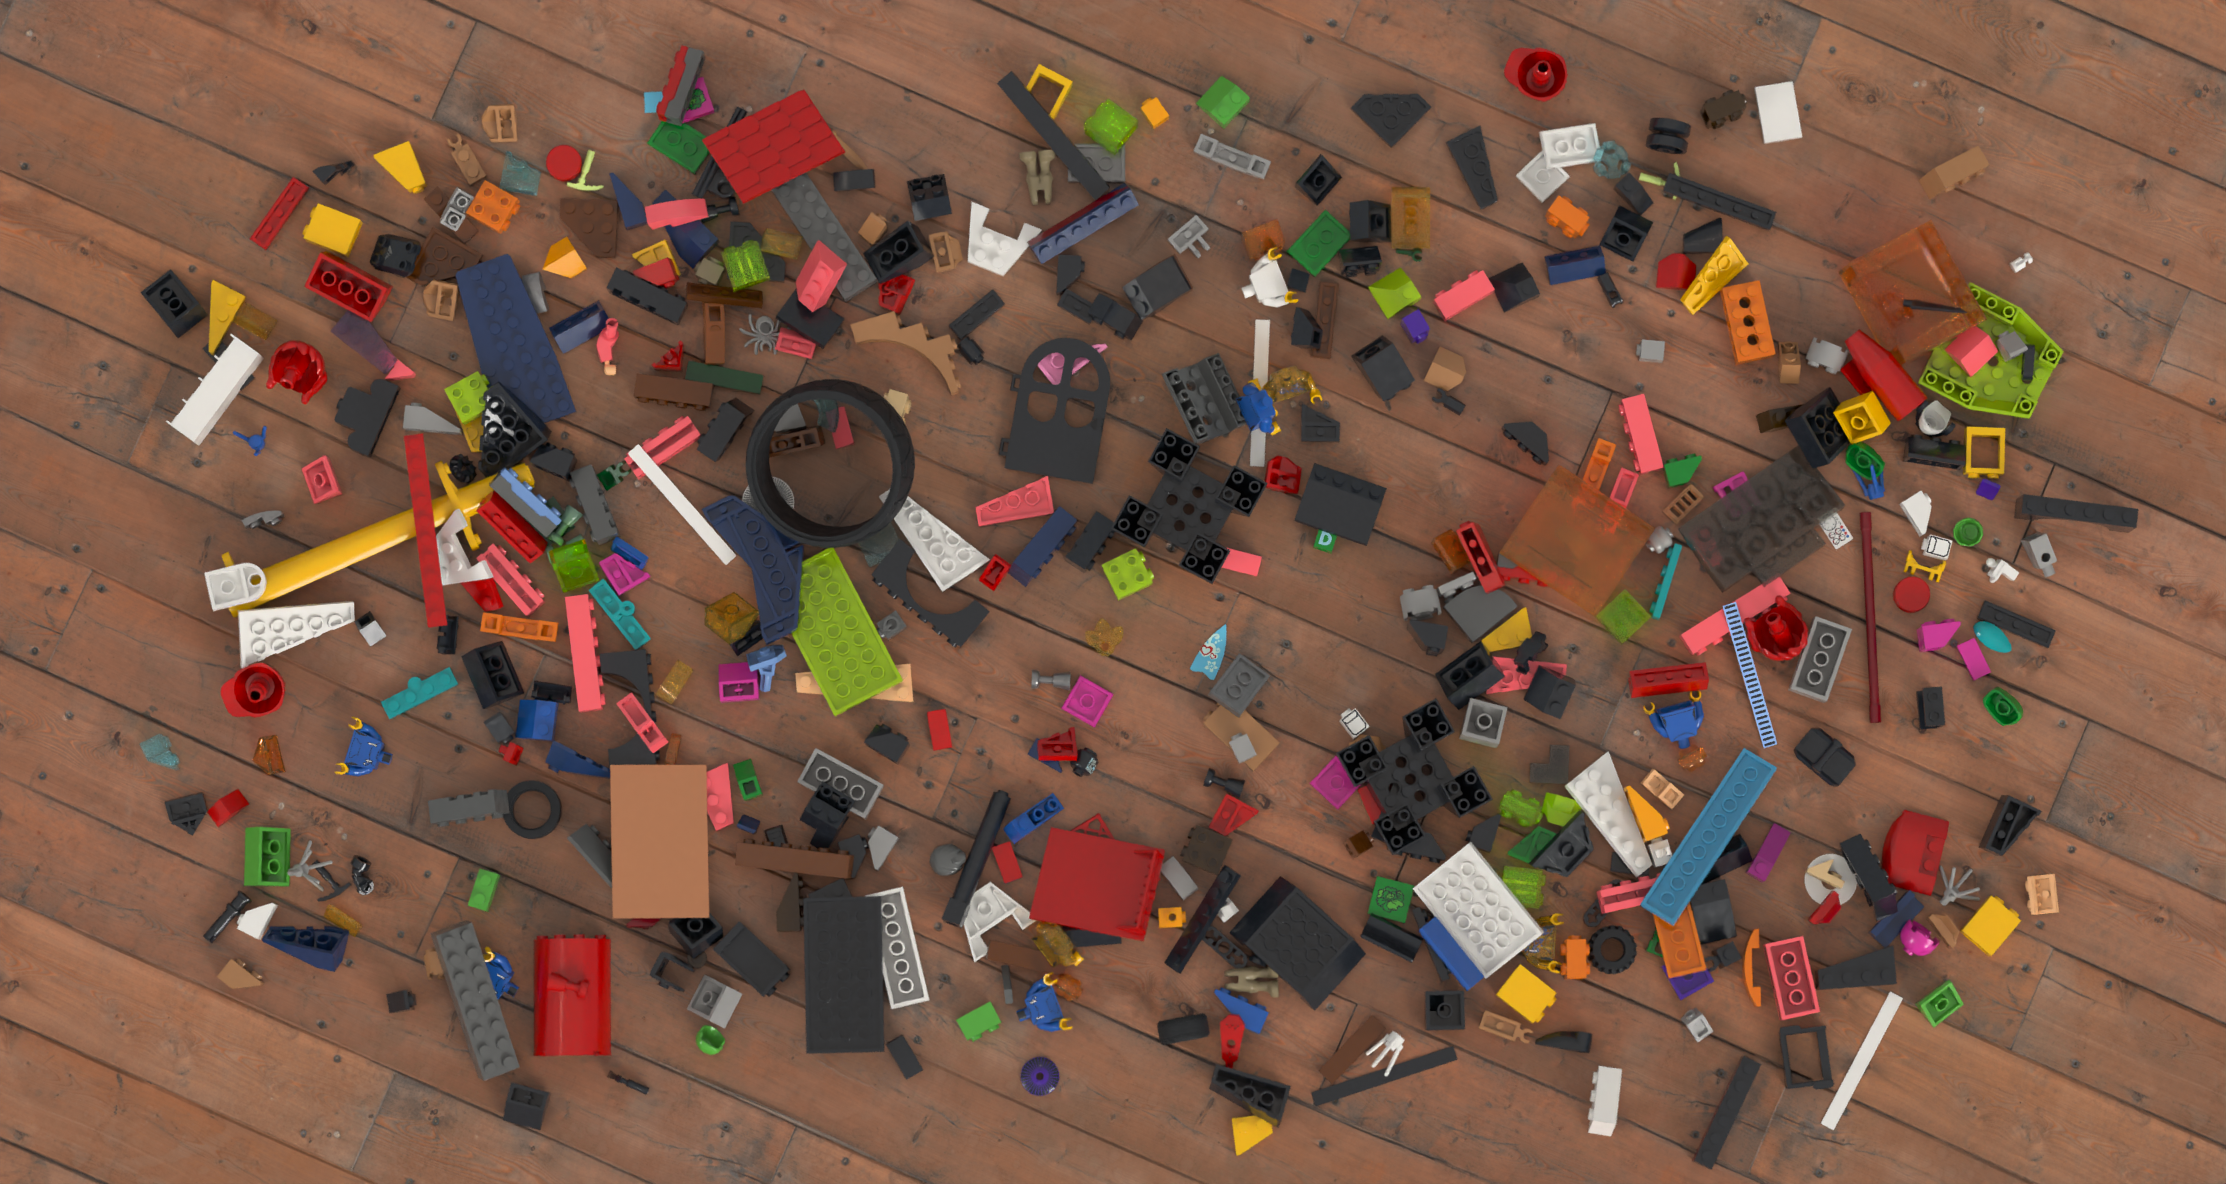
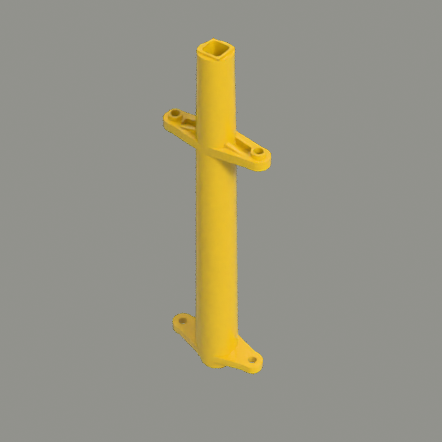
[221,460,536,618]

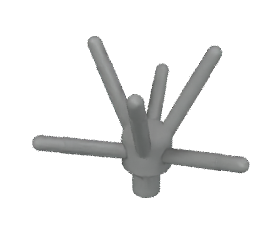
[287,840,333,891]
[1939,866,1980,906]

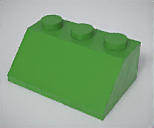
[244,827,291,887]

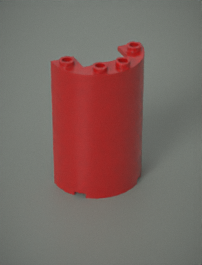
[534,934,611,1056]

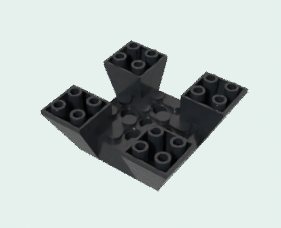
[1111,428,1268,584]
[1336,698,1493,855]

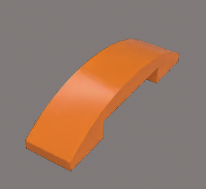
[1572,438,1616,515]
[480,612,559,642]
[1742,929,1761,1007]

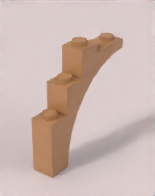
[850,311,961,395]

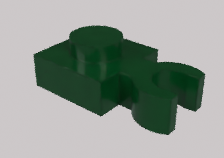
[597,461,632,491]

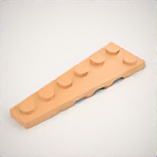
[795,664,913,702]

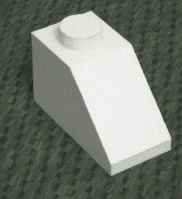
[1899,491,1932,536]
[237,903,278,940]

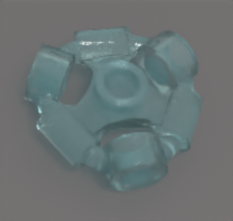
[1593,141,1631,179]

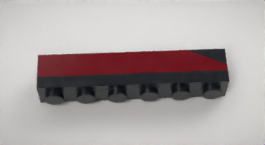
[1692,1056,1761,1169]

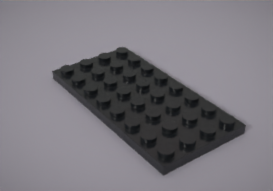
[803,896,884,1054]

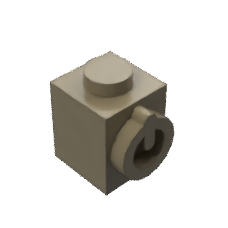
[694,256,725,286]

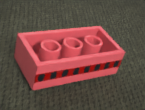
[1763,936,1820,1020]

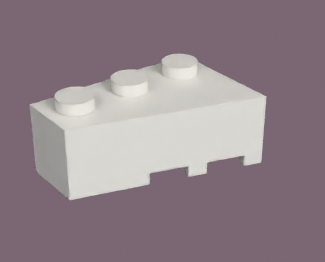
[1588,1066,1622,1136]

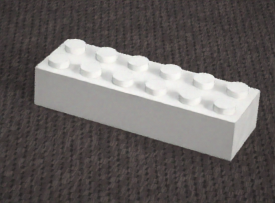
[865,887,930,1009]

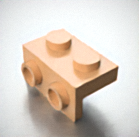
[2025,874,2059,915]

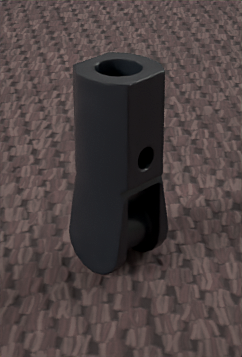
[1597,273,1624,308]

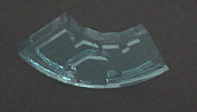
[813,399,839,432]

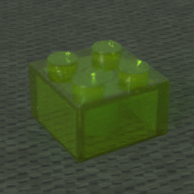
[548,539,600,593]
[1595,589,1651,645]

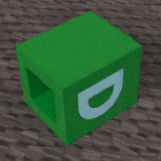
[1313,530,1337,554]

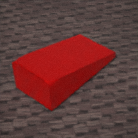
[927,709,952,751]

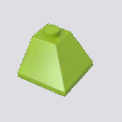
[1368,267,1421,319]

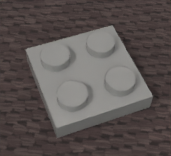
[1437,572,1476,599]

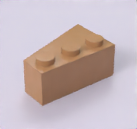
[1919,145,1990,199]

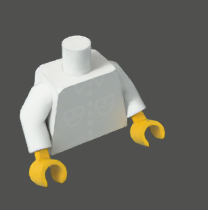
[1241,247,1298,307]

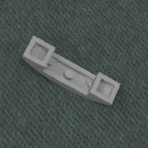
[1194,134,1271,179]

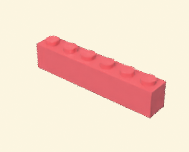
[1679,574,1790,656]
[565,594,606,713]

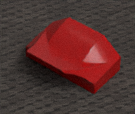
[1808,891,1841,925]

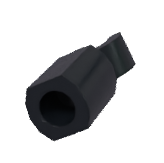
[1432,388,1466,416]

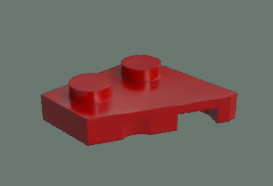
[1037,727,1078,761]

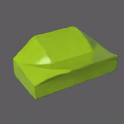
[1541,792,1582,827]

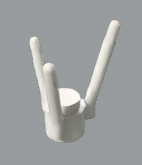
[1366,1031,1405,1076]

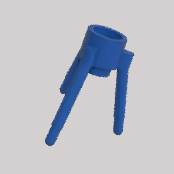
[233,426,267,456]
[1852,464,1885,500]

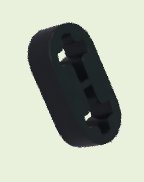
[2021,344,2035,381]

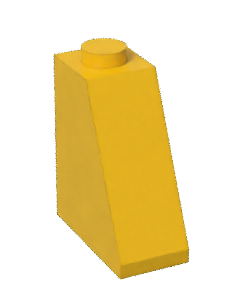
[373,141,427,194]

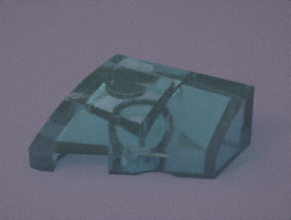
[499,151,541,196]

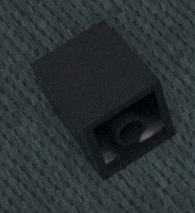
[1351,335,1415,401]

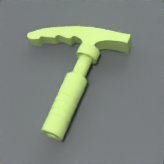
[567,150,604,191]
[1639,162,1680,200]

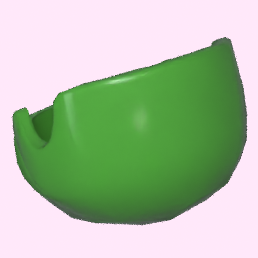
[1953,518,1983,547]
[696,1025,725,1055]

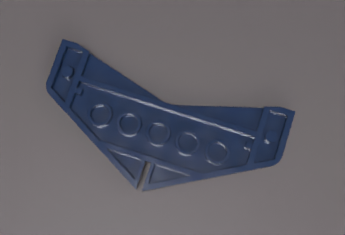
[702,495,804,645]

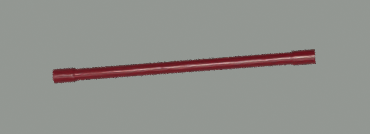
[1860,512,1881,723]

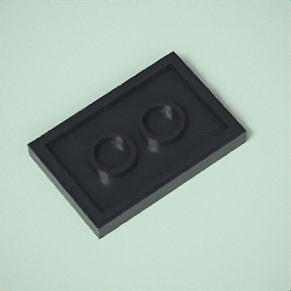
[776,288,845,349]

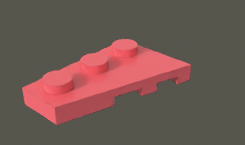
[706,763,734,831]

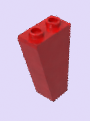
[1456,521,1506,593]

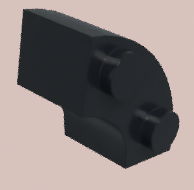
[1087,293,1143,340]

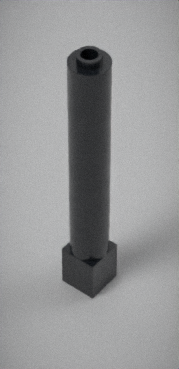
[942,790,1011,929]

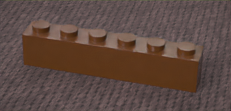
[735,839,854,879]

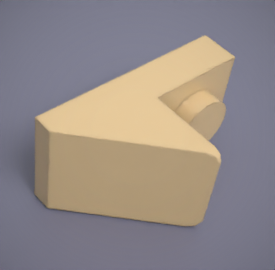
[1804,859,1845,889]

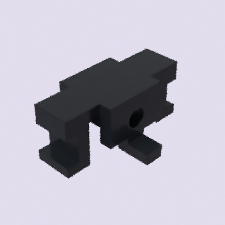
[1513,631,1549,675]

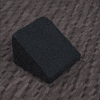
[1287,268,1310,293]

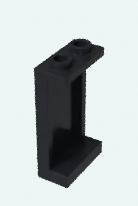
[713,921,791,997]

